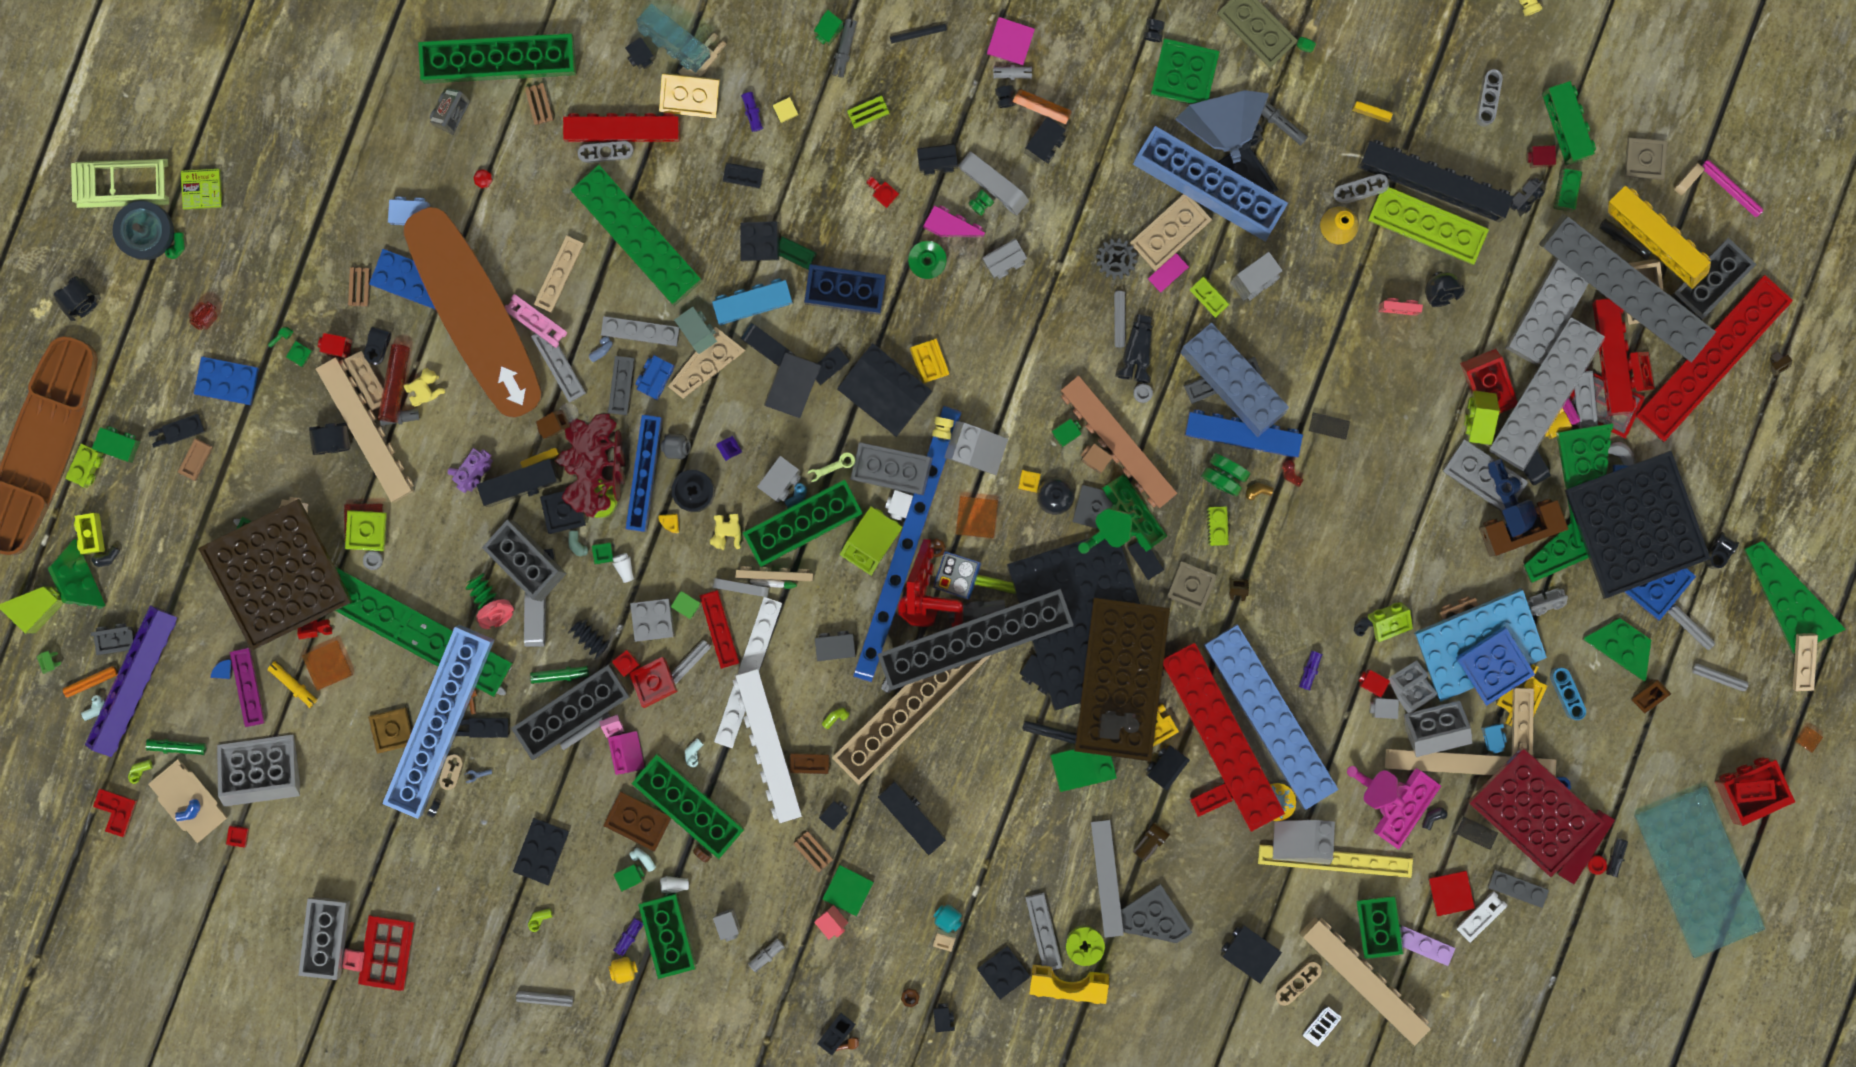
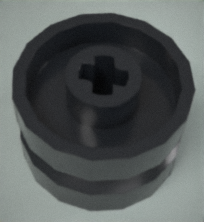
[672,470,715,512]

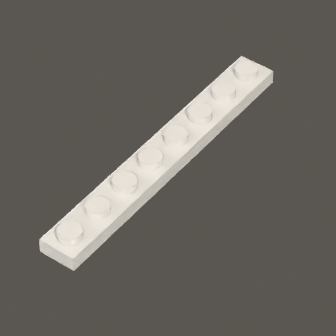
[714,597,782,748]

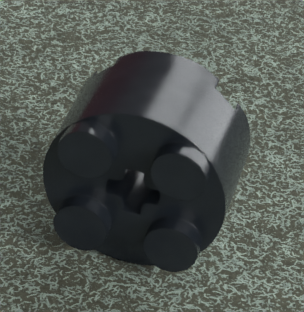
[53,276,101,321]
[309,423,351,455]

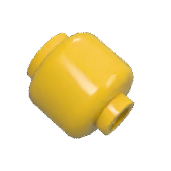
[608,957,638,984]

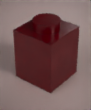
[1526,145,1556,168]

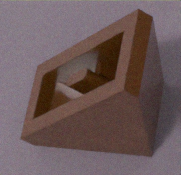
[1632,679,1671,714]

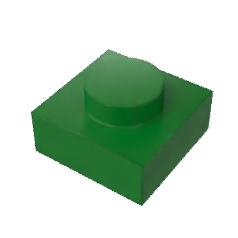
[286,341,313,367]

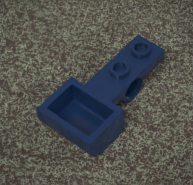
[1488,459,1539,537]

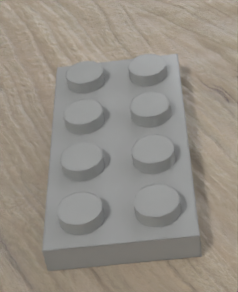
[1442,439,1528,511]

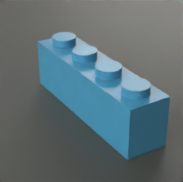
[712,278,793,325]

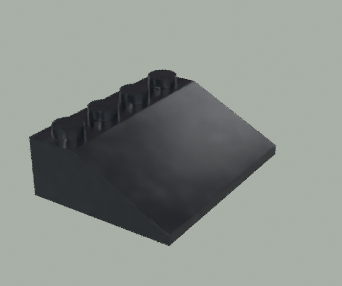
[837,343,933,437]

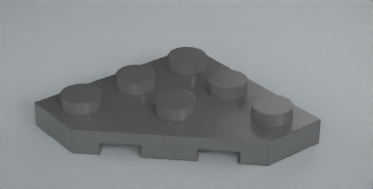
[1121,884,1192,943]

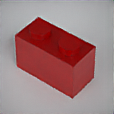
[318,333,353,359]

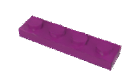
[230,648,265,727]

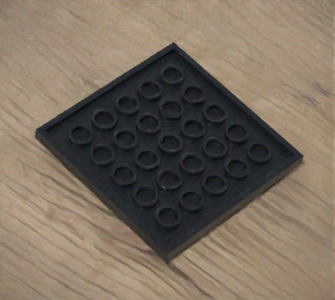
[1564,450,1710,599]

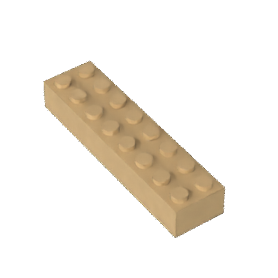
[1299,917,1431,1046]

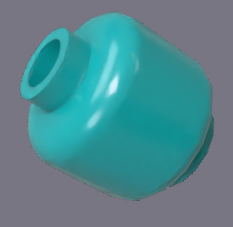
[933,904,963,933]

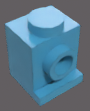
[1481,723,1507,753]

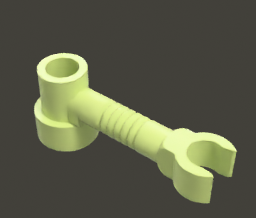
[808,453,856,482]

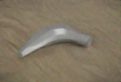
[1608,442,1636,466]

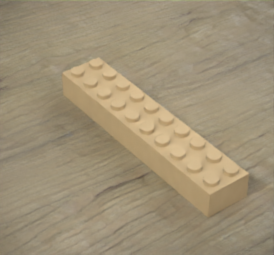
[832,655,991,785]

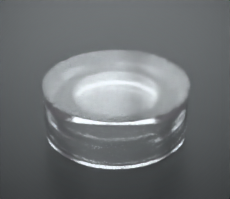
[560,403,579,423]

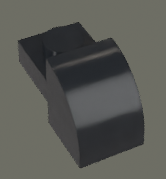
[817,1013,856,1056]

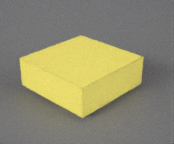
[773,97,798,123]

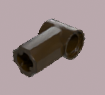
[1133,822,1170,862]

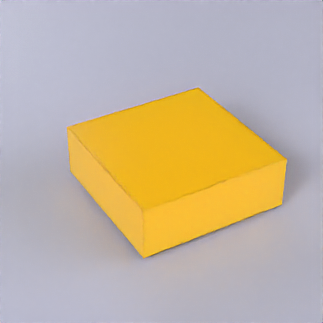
[1018,470,1041,493]

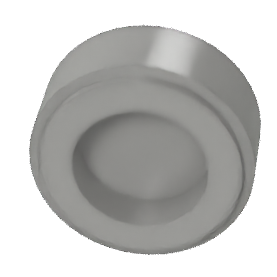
[1133,384,1153,403]
[363,551,383,570]

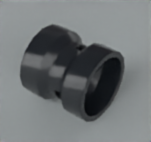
[1143,19,1165,42]
[995,85,1017,108]

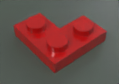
[93,788,137,837]

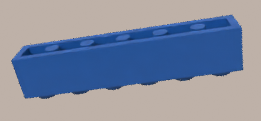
[1184,410,1303,458]
[626,415,663,532]

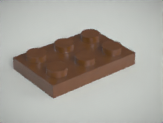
[603,791,671,852]

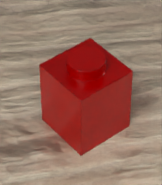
[612,650,641,677]
[1358,669,1390,698]

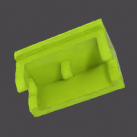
[1190,276,1231,318]

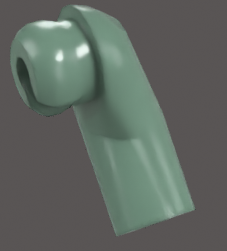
[569,531,588,557]

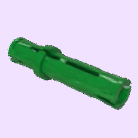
[530,665,589,684]
[146,739,206,755]

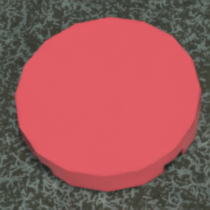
[476,599,514,629]

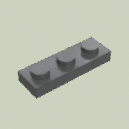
[608,356,635,416]
[1487,870,1549,908]

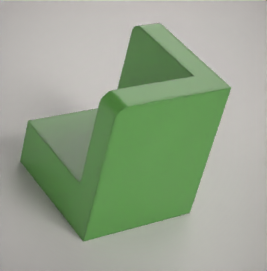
[671,591,701,619]

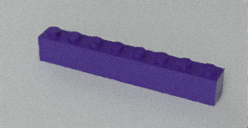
[85,605,177,757]

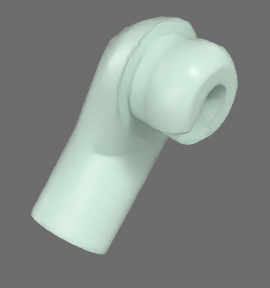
[81,695,105,721]
[685,738,704,767]
[629,848,656,872]

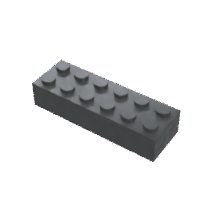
[511,665,631,760]

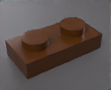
[790,754,829,774]

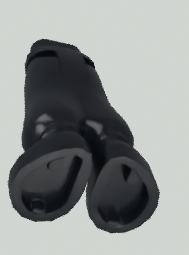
[1115,314,1153,384]

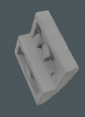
[1389,660,1437,714]

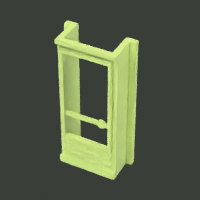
[71,159,169,208]

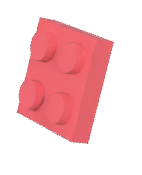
[1378,298,1423,316]

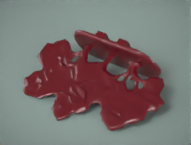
[555,413,626,518]

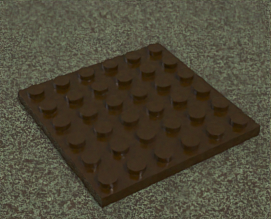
[198,499,353,651]

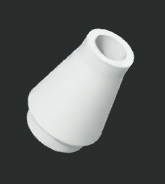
[612,553,634,583]
[660,876,689,895]

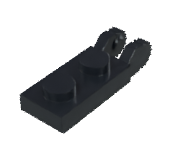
[148,414,205,448]
[455,718,509,738]

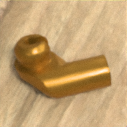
[1245,483,1274,501]

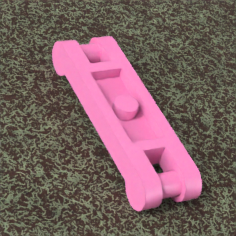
[505,294,567,348]

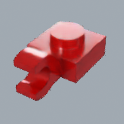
[866,176,899,209]
[297,619,332,639]

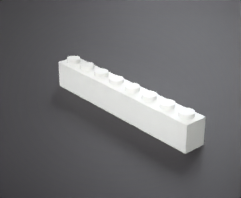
[732,668,802,823]

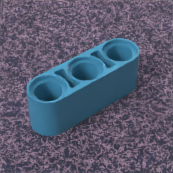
[1550,667,1586,720]

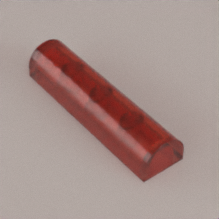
[378,344,410,423]

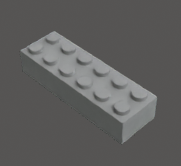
[1505,258,1589,367]

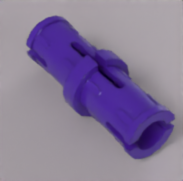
[741,92,763,132]
[1298,651,1323,691]
[613,918,644,956]

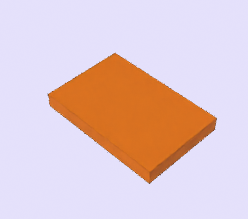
[1013,89,1072,124]

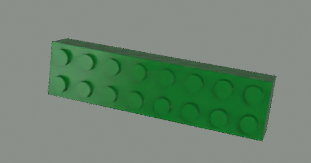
[418,33,576,84]
[571,165,702,306]

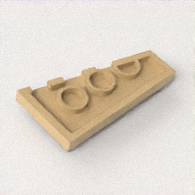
[668,327,746,399]

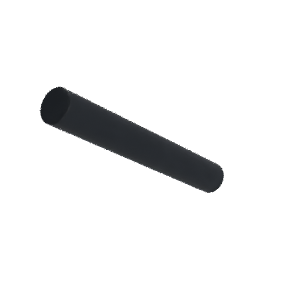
[889,23,947,44]

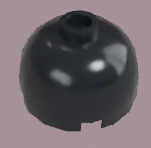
[1425,271,1465,307]
[1036,477,1075,515]

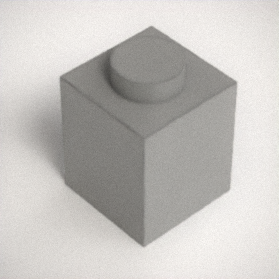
[1369,698,1399,719]

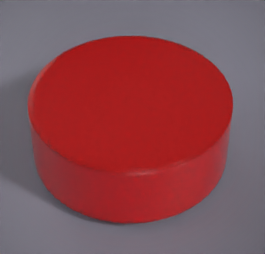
[1587,855,1607,875]

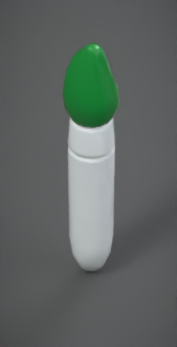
[750,579,797,589]

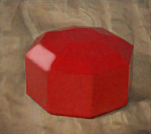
[473,169,493,189]

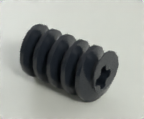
[568,618,610,660]

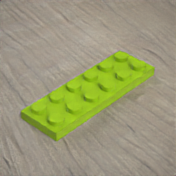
[1368,187,1489,265]

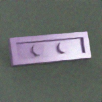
[1401,925,1456,966]

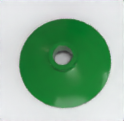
[908,241,947,279]

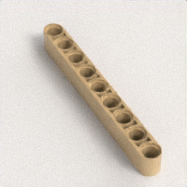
[1385,749,1556,777]

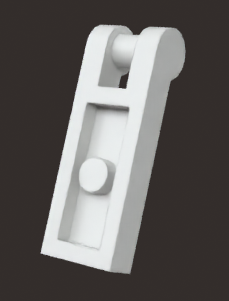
[1456,891,1508,943]

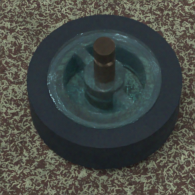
[112,201,174,260]

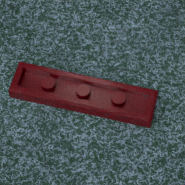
[1557,809,1615,885]

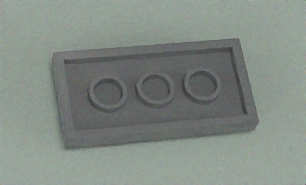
[850,442,933,496]

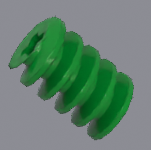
[465,573,501,610]

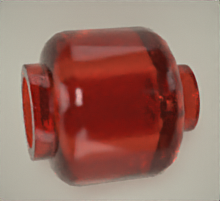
[189,301,218,330]

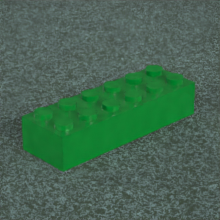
[743,480,863,567]
[631,753,745,859]

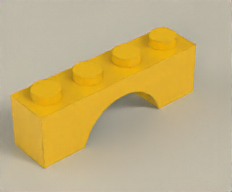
[1029,965,1109,1004]

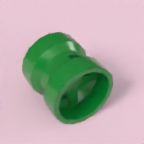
[968,190,994,216]

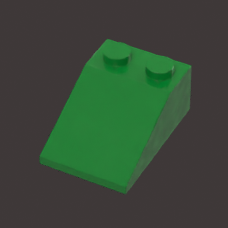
[1050,749,1117,792]

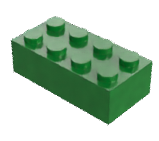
[1542,81,1596,166]
[638,893,697,979]

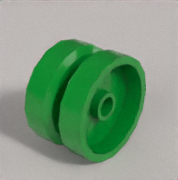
[1201,453,1251,497]

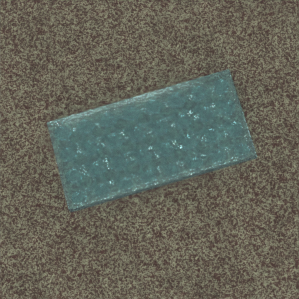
[1634,786,1765,958]

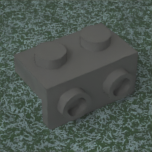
[90,623,134,655]

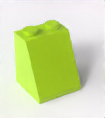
[840,507,903,576]
[0,587,64,634]

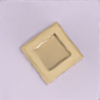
[933,929,957,952]

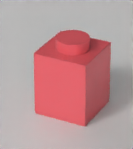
[814,905,848,939]

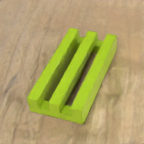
[847,96,890,129]

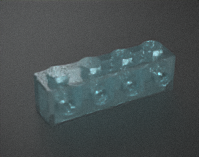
[636,4,711,73]

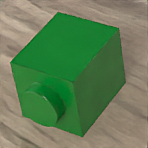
[1051,419,1082,448]
[613,863,645,892]

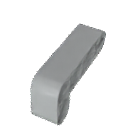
[958,152,1029,216]

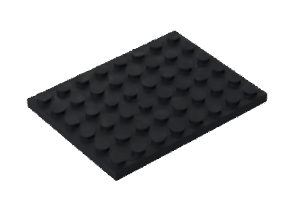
[1007,538,1164,711]

